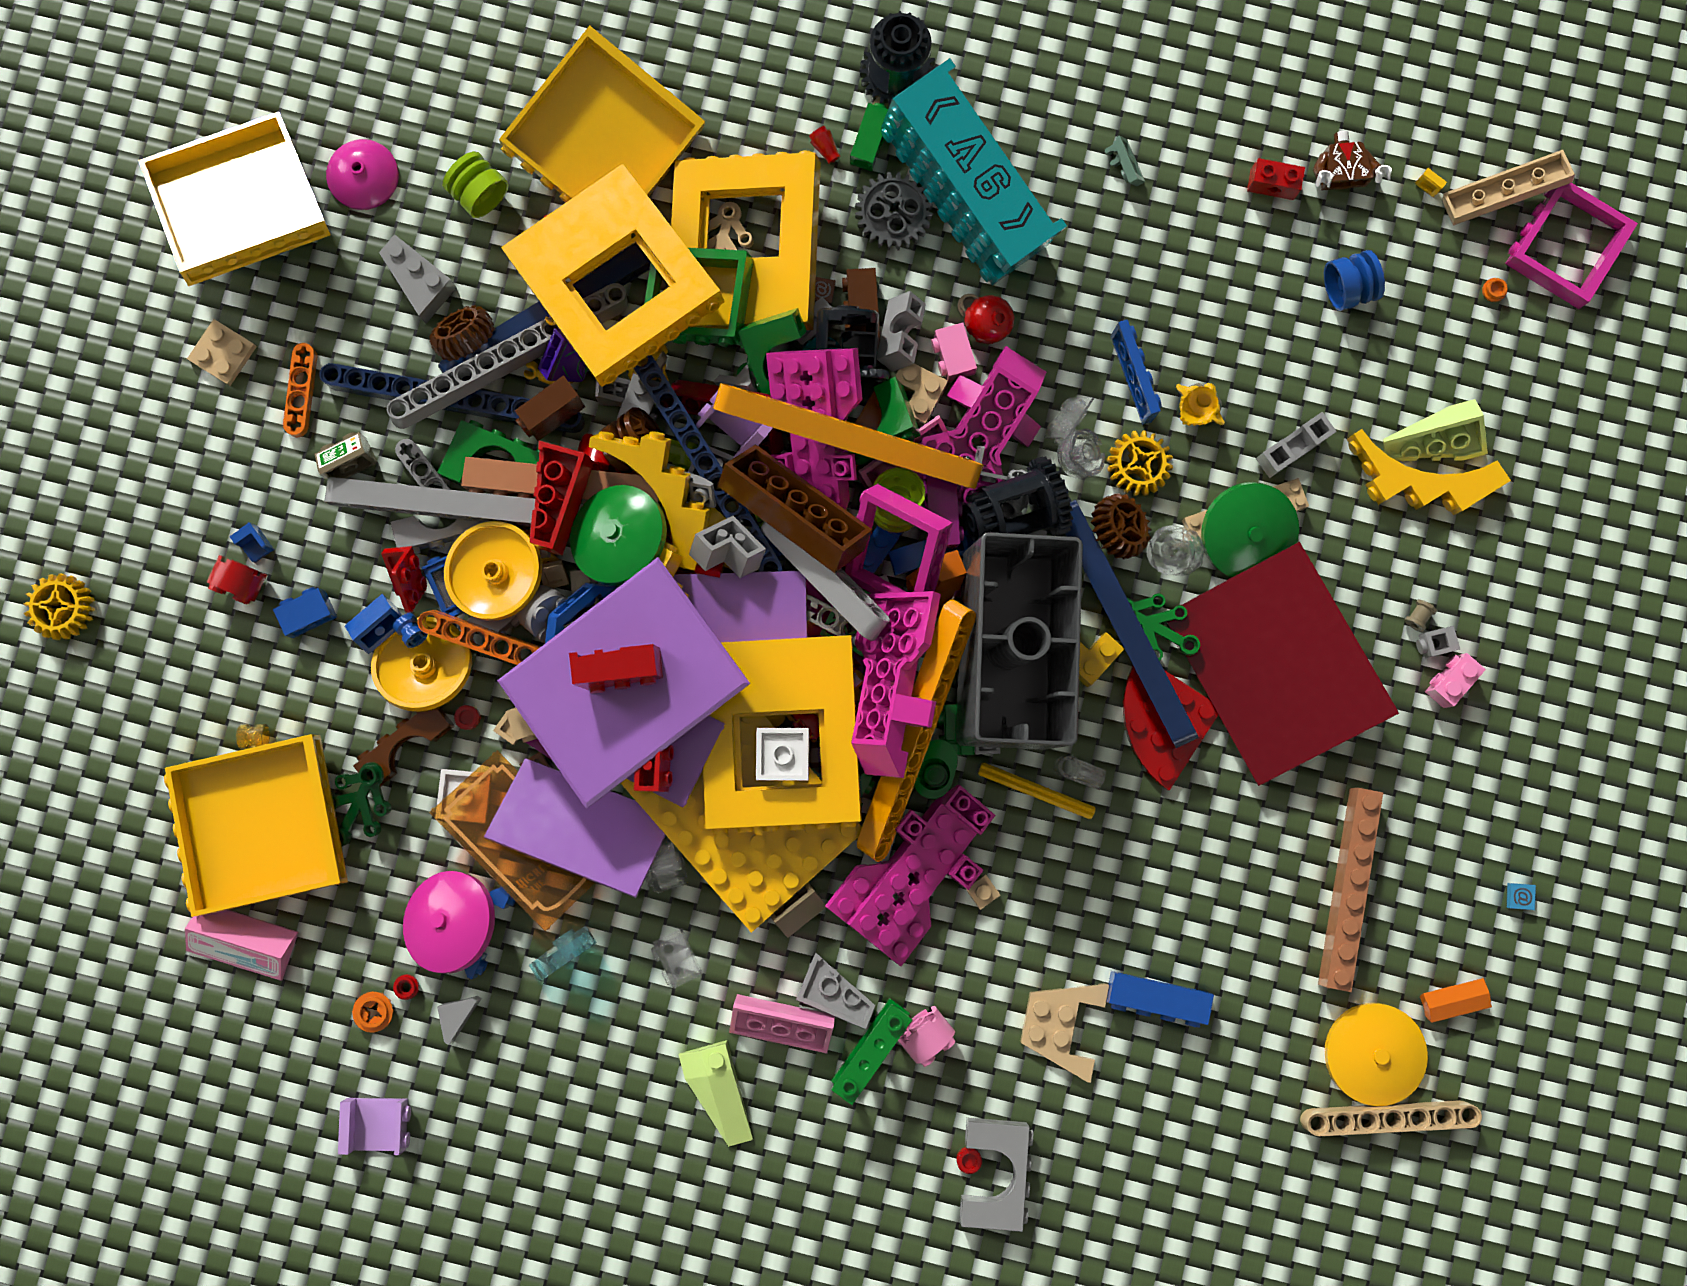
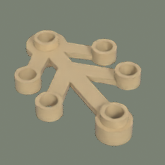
[708,202,754,250]

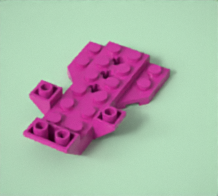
[905,346,1047,520]
[766,348,862,510]
[851,591,941,778]
[825,784,996,967]

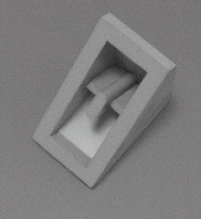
[595,377,630,406]
[437,996,482,1045]

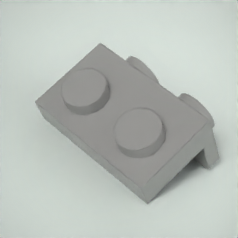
[617,373,660,422]

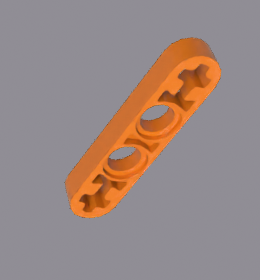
[283,343,318,438]

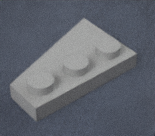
[796,952,875,1029]

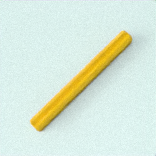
[978,763,1096,819]

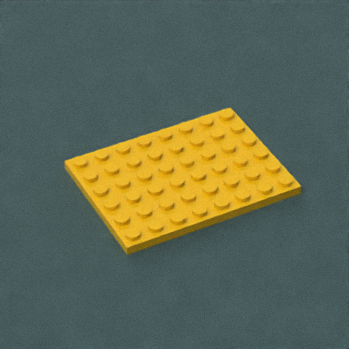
[621,716,862,933]

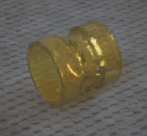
[236,724,270,749]

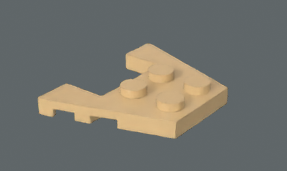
[1020,983,1109,1083]

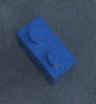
[273,587,337,638]
[345,594,402,654]

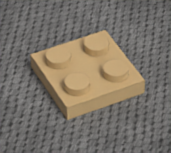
[187,319,257,386]

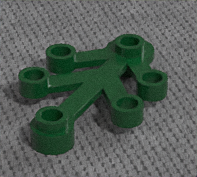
[332,762,391,847]

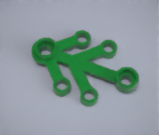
[1127,593,1200,661]

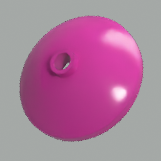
[326,139,399,210]

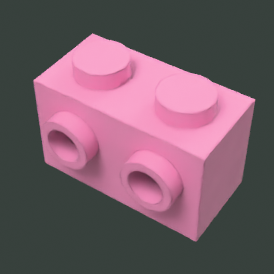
[931,323,977,382]
[1425,653,1486,708]

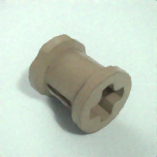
[1404,599,1437,632]

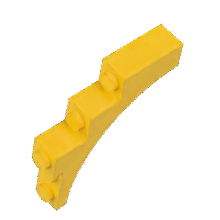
[1347,429,1511,515]
[589,431,711,570]

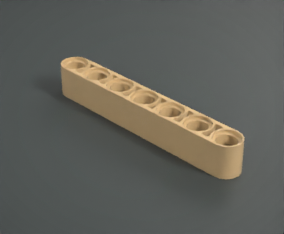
[1300,1100,1482,1136]

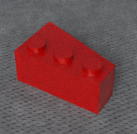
[569,644,663,694]

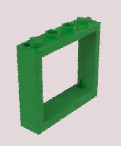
[644,248,754,347]

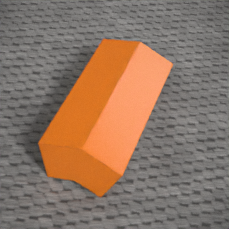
[1420,978,1492,1023]

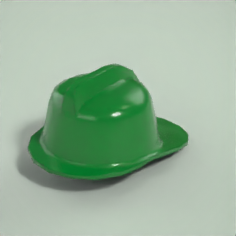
[914,739,958,799]

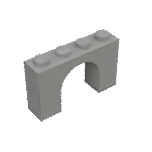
[959,1117,1033,1232]

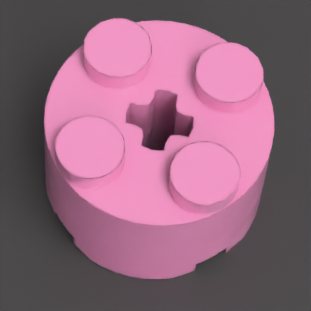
[898,1006,955,1067]

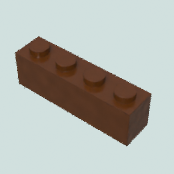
[842,268,881,369]

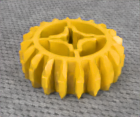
[1107,430,1173,496]
[23,573,95,640]

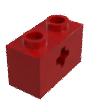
[1247,158,1305,200]

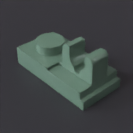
[1105,135,1145,186]

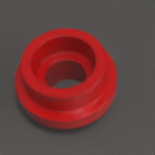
[393,974,419,1000]

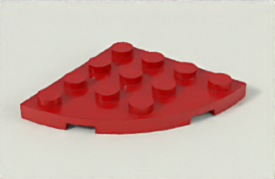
[1123,665,1218,791]

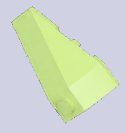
[1383,399,1488,461]
[678,1040,753,1147]

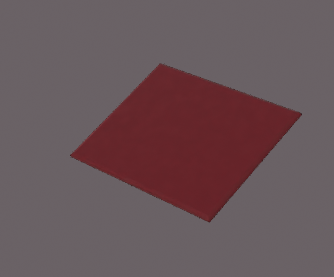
[1167,542,1399,786]

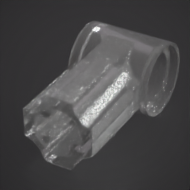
[1054,756,1106,790]

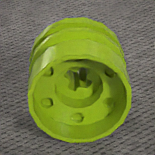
[442,151,509,218]
[874,467,926,533]

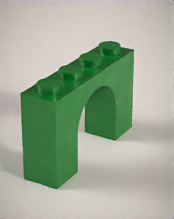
[850,103,922,187]
[738,308,815,406]
[846,377,921,465]
[437,420,540,499]

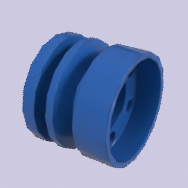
[1324,250,1385,311]

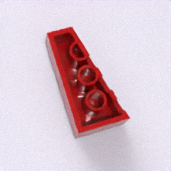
[529,441,594,556]

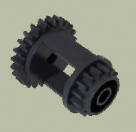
[860,11,936,109]
[962,456,1073,542]

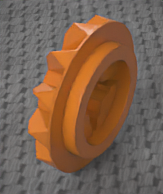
[352,991,394,1033]

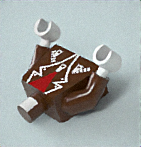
[1313,131,1392,191]

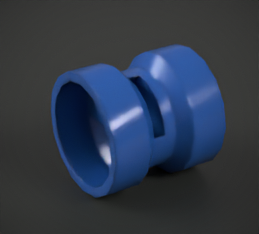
[393,613,428,648]

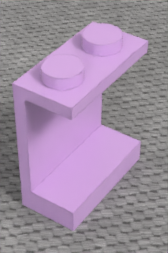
[695,391,772,458]
[338,1098,411,1155]

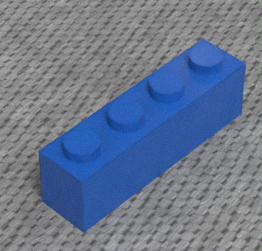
[1106,971,1214,1028]

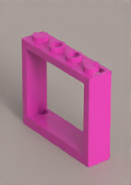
[1505,183,1638,309]
[845,484,953,594]

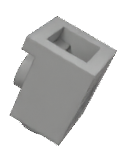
[1416,626,1460,658]

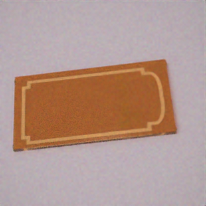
[429,750,595,931]

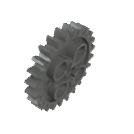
[855,172,933,251]

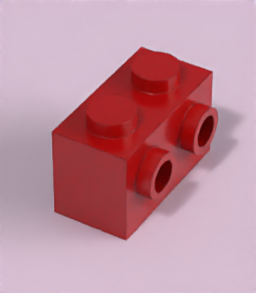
[634,745,674,792]

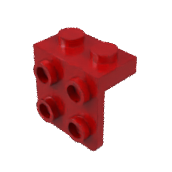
[381,546,427,613]

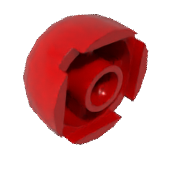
[964,295,1015,344]

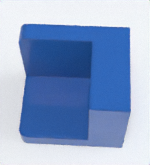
[229,522,274,563]

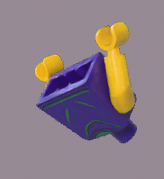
[524,316,589,385]

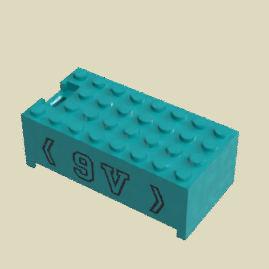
[881,58,1067,286]

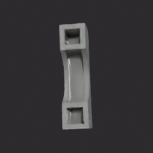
[390,516,483,555]

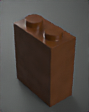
[515,375,585,441]

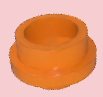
[1482,278,1507,302]

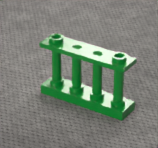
[831,998,913,1105]

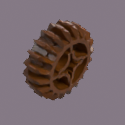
[429,305,495,361]
[1090,493,1152,560]

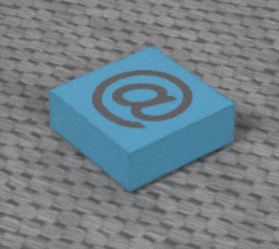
[1507,883,1536,910]

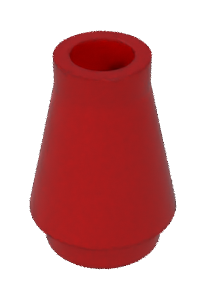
[809,126,841,164]

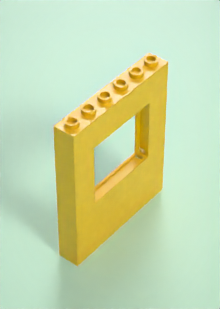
[667,150,821,330]
[501,164,725,387]
[703,635,862,834]

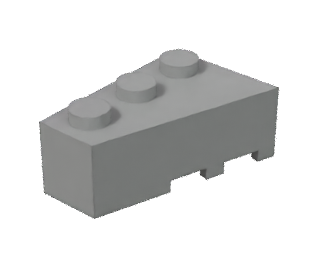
[379,234,457,324]

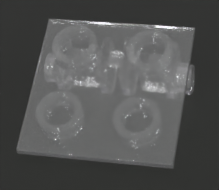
[1044,397,1094,447]

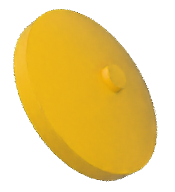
[444,521,542,621]
[371,617,472,711]
[1325,1003,1428,1106]

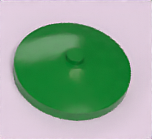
[1201,482,1299,577]
[570,485,667,586]

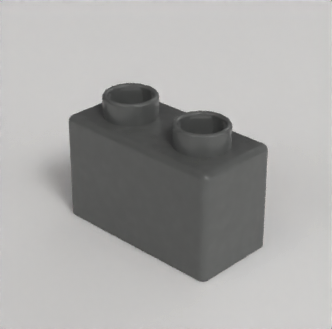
[956,532,1083,750]

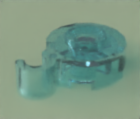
[529,926,597,982]

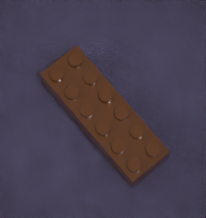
[718,444,873,573]

